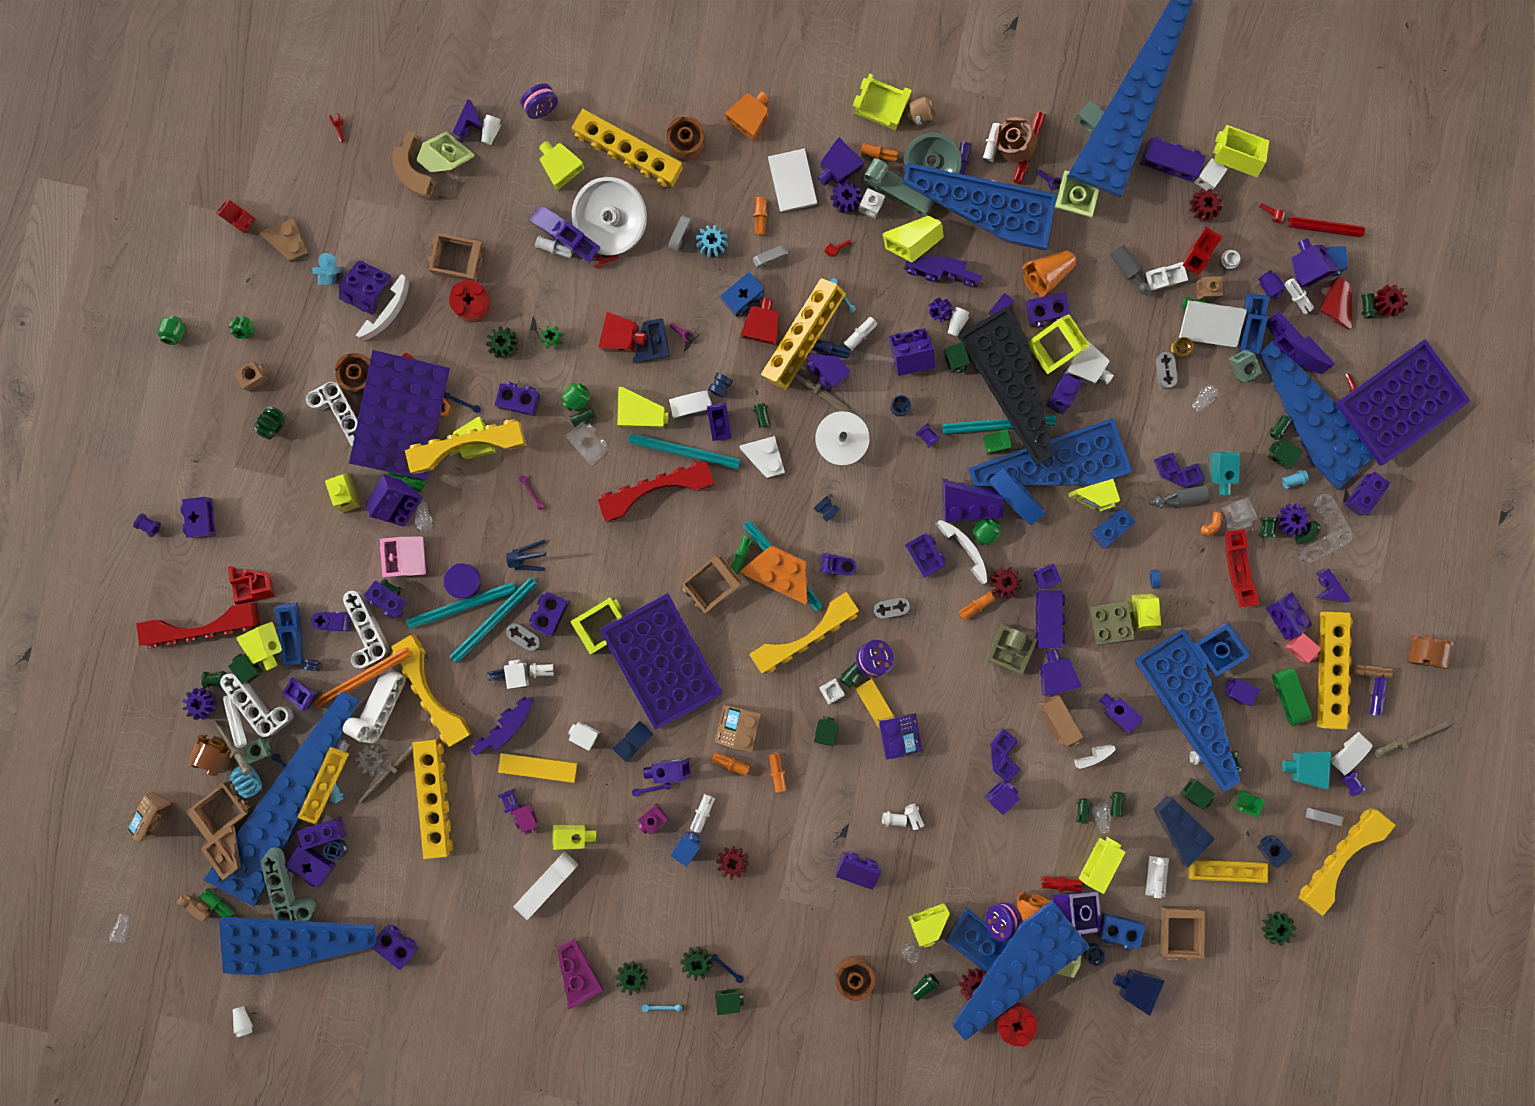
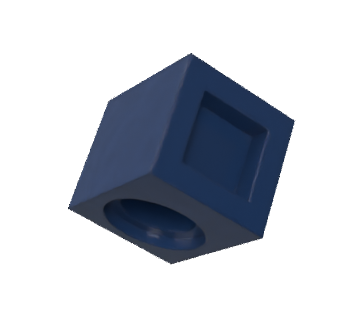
[1257,835,1293,868]

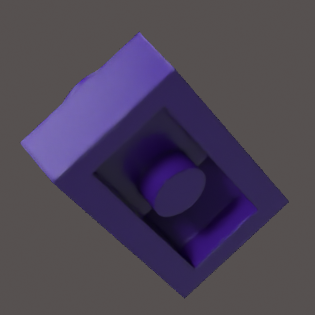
[452,99,483,142]
[707,403,731,441]
[1315,568,1351,603]
[282,677,319,711]

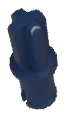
[812,339,851,359]

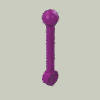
[519,475,544,510]

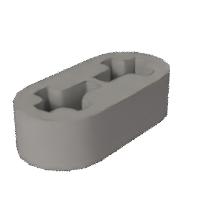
[668,215,692,252]
[752,245,789,269]
[1156,352,1177,389]
[873,598,910,619]
[506,623,541,651]
[1305,807,1344,826]

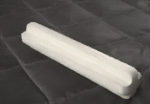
[223,695,247,748]

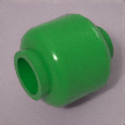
[157,315,186,345]
[562,383,590,411]
[973,519,1001,546]

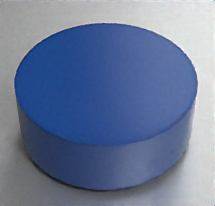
[1150,569,1161,589]

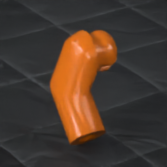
[1201,512,1223,537]

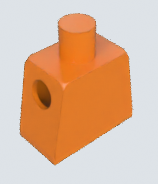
[725,91,770,141]

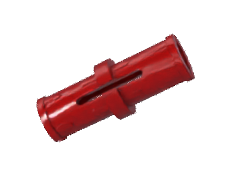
[1041,876,1082,893]

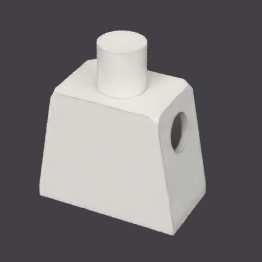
[1064,341,1114,386]

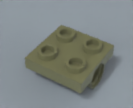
[1090,601,1136,645]
[986,624,1037,675]

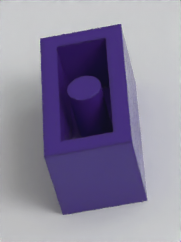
[988,293,1013,315]

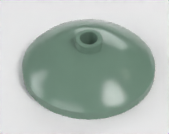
[904,132,961,174]

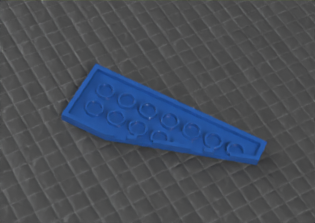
[1258,340,1373,490]

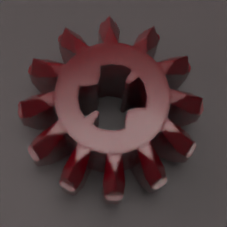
[1189,188,1223,222]
[1374,285,1408,317]
[989,566,1022,599]
[716,845,749,880]
[959,968,986,1000]

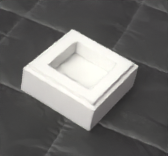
[819,678,845,704]

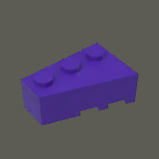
[942,478,1003,522]

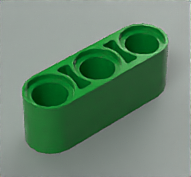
[1272,667,1312,726]

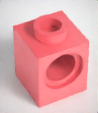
[1285,633,1321,663]

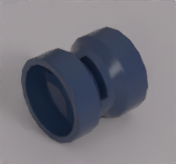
[708,372,733,398]
[890,395,911,417]
[813,496,840,522]
[323,839,348,861]
[1083,943,1106,966]

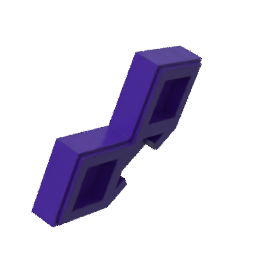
[1154,452,1205,488]
[990,728,1020,783]

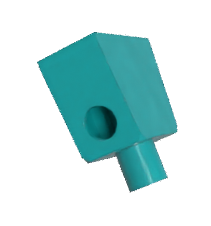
[1210,451,1240,495]
[1282,751,1331,789]

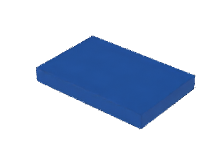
[944,908,1009,973]

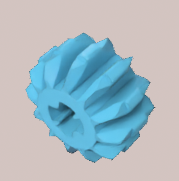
[696,225,728,257]
[230,765,262,798]

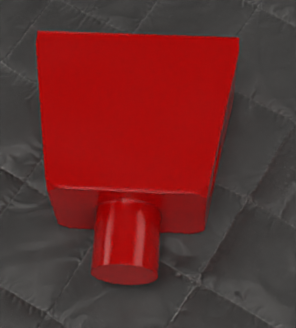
[741,298,778,346]
[598,312,646,352]

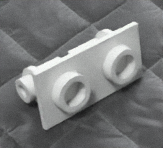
[1145,856,1169,898]

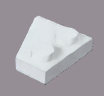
[739,436,785,478]

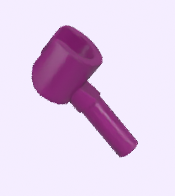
[669,323,694,343]

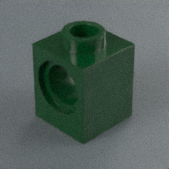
[943,342,970,374]
[1268,439,1303,470]
[228,653,263,684]
[814,716,838,747]
[1180,778,1215,809]
[715,988,744,1015]

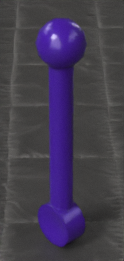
[632,782,671,796]

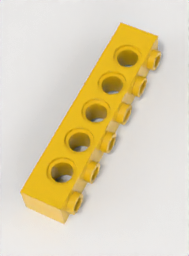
[571,108,683,188]
[761,278,846,390]
[1317,612,1353,729]
[412,739,453,859]

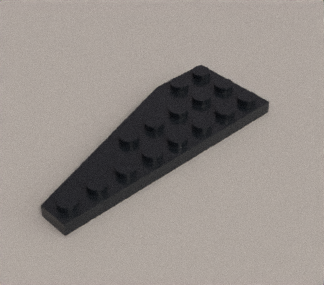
[958,306,1053,466]

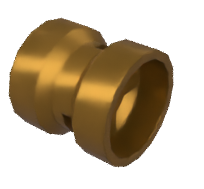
[1169,337,1193,359]

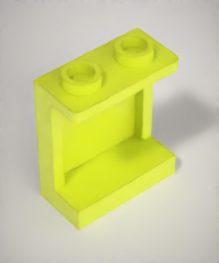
[853,74,912,131]

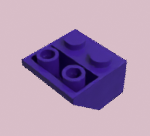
[888,328,936,376]
[807,354,850,392]
[366,474,422,527]
[835,851,881,890]

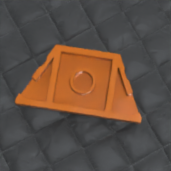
[740,545,808,605]

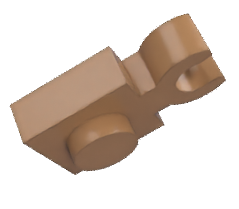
[176,894,213,922]

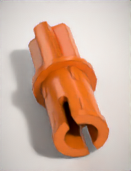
[860,142,899,162]
[753,197,768,236]
[958,591,996,621]
[712,752,750,777]
[769,753,787,792]

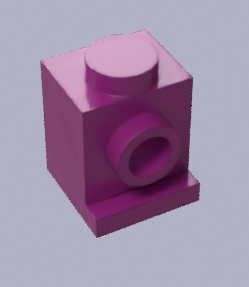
[510,803,539,835]
[638,803,669,835]

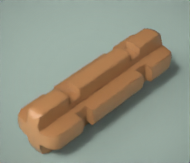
[1353,664,1393,678]

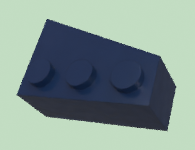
[1153,795,1215,867]

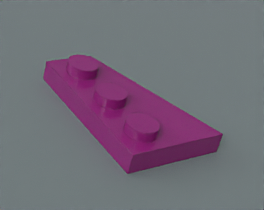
[557,938,603,1010]

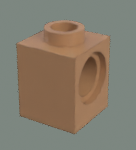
[1196,276,1223,301]
[233,361,269,392]

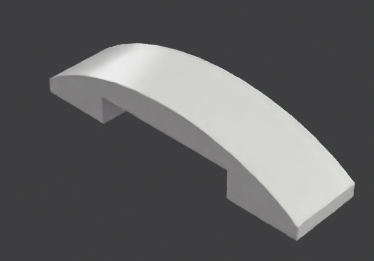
[356,274,409,341]
[935,520,987,584]

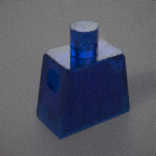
[1113,969,1165,1016]

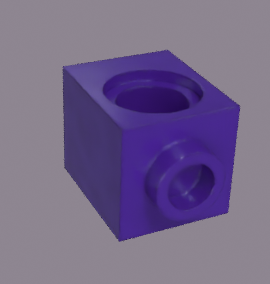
[1032,563,1062,589]
[1225,678,1260,707]

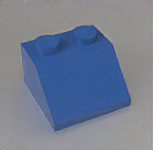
[1194,621,1251,677]

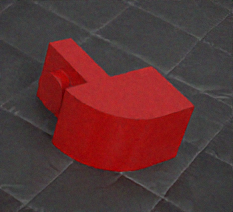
[216,198,256,234]
[1182,227,1222,275]

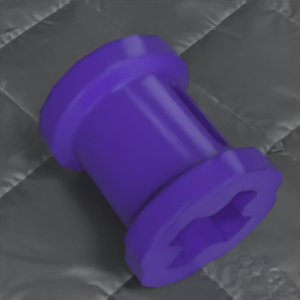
[916,423,941,448]
[133,513,161,537]
[1340,771,1366,796]
[498,789,521,813]

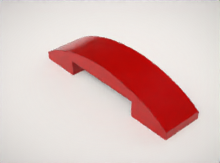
[1225,529,1260,608]

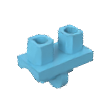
[312,253,342,285]

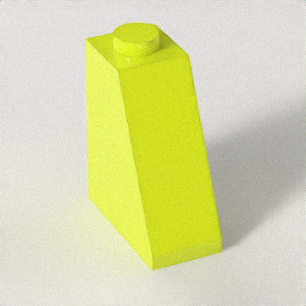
[882,216,944,263]
[617,387,669,429]

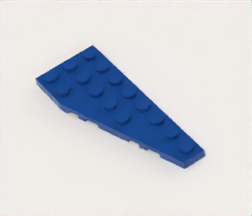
[903,163,1057,251]
[968,418,1132,487]
[1134,629,1240,792]
[952,900,1090,1041]
[219,917,376,975]

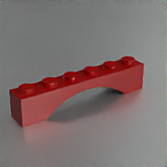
[597,460,714,522]
[136,603,260,649]

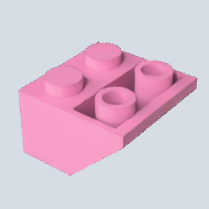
[379,536,426,578]

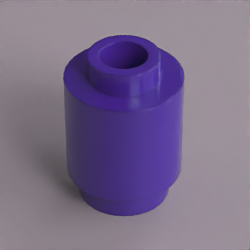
[1258,270,1285,299]

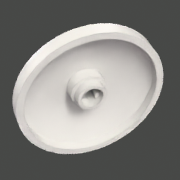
[572,177,647,255]

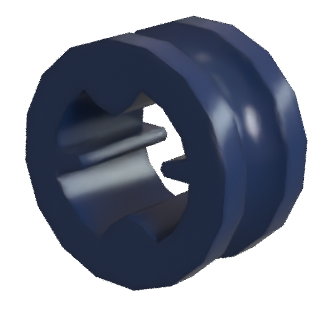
[302,659,321,671]
[487,669,505,681]

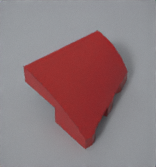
[1319,277,1352,330]
[228,566,275,605]

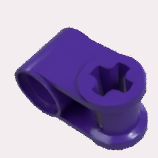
[819,553,857,576]
[311,612,351,632]

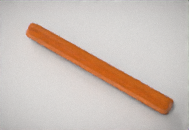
[313,647,412,709]

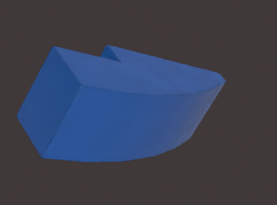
[1240,293,1270,354]
[989,468,1045,525]
[275,602,303,666]

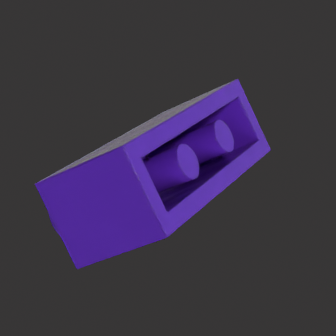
[1140,137,1206,182]
[1036,590,1065,648]

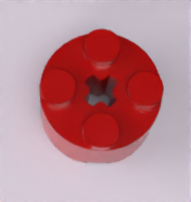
[449,280,491,322]
[995,1001,1037,1047]

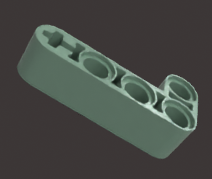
[863,158,936,217]
[261,847,316,921]

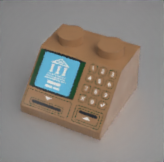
[715,704,761,752]
[127,792,173,842]

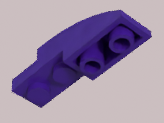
[529,205,601,263]
[904,257,982,288]
[1266,311,1335,374]
[471,696,534,756]

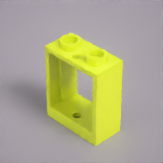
[1213,125,1269,177]
[1028,314,1090,374]
[570,597,623,655]
[1079,837,1126,894]

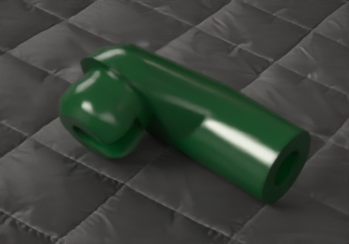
[1295,521,1321,545]

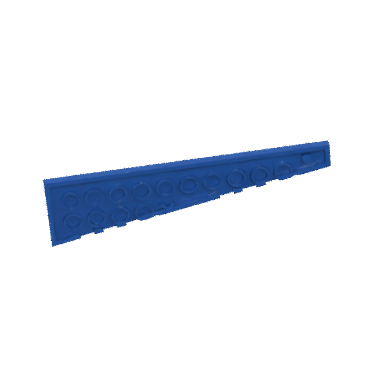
[1067,0,1193,198]
[203,691,360,907]

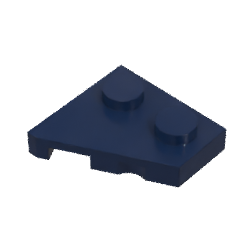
[633,318,670,364]

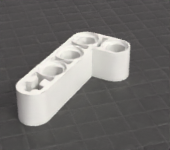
[306,382,359,446]
[343,591,390,669]
[343,668,406,743]
[220,673,294,737]
[513,851,579,920]

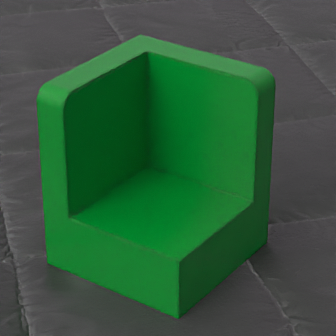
[983,429,1012,454]
[1233,790,1265,818]

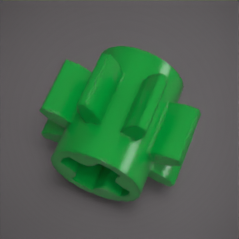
[229,316,255,339]
[540,325,564,349]

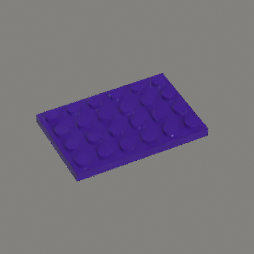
[1335,339,1470,466]
[349,350,450,480]
[599,592,723,730]

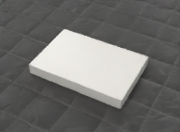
[768,148,817,213]
[1179,300,1247,347]

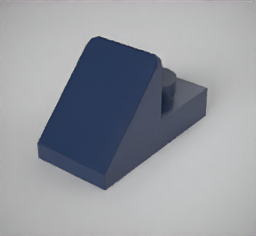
[613,721,653,763]

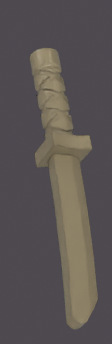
[794,372,852,413]
[214,720,251,776]
[1374,723,1447,758]
[359,745,413,803]

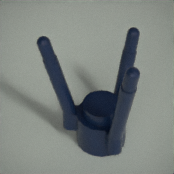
[506,540,547,571]

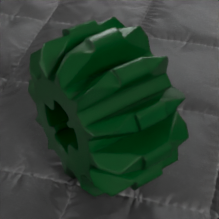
[486,326,519,359]
[254,406,286,440]
[1261,911,1297,946]
[680,946,714,981]
[615,961,649,995]

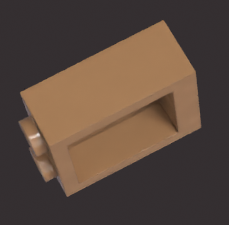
[427,233,485,282]
[681,553,743,613]
[1036,694,1083,748]
[186,781,252,842]
[1160,906,1205,961]

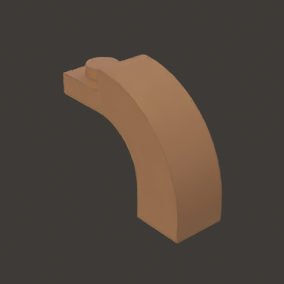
[392,130,435,200]

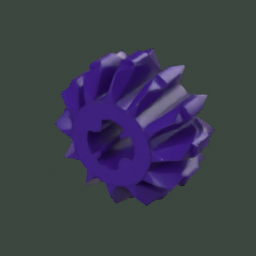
[830,180,863,214]
[1276,503,1311,536]
[182,688,218,720]

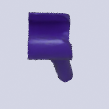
[1037,169,1062,190]

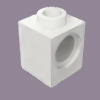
[1194,158,1227,191]
[858,188,885,219]
[504,660,529,689]
[568,722,600,751]

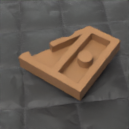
[259,219,309,262]
[201,825,241,880]

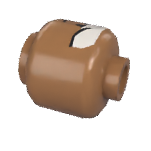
[907,97,936,125]

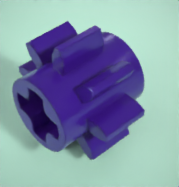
[929,297,952,322]

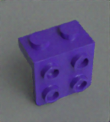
[339,261,391,315]

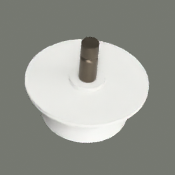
[815,411,869,465]

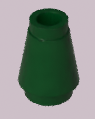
[839,662,862,689]
[911,973,940,1001]

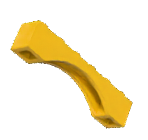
[405,419,527,475]
[749,592,859,675]
[391,635,473,747]
[1298,808,1396,916]

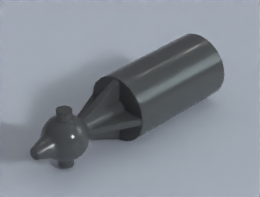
[1110,245,1151,297]
[1150,485,1209,509]

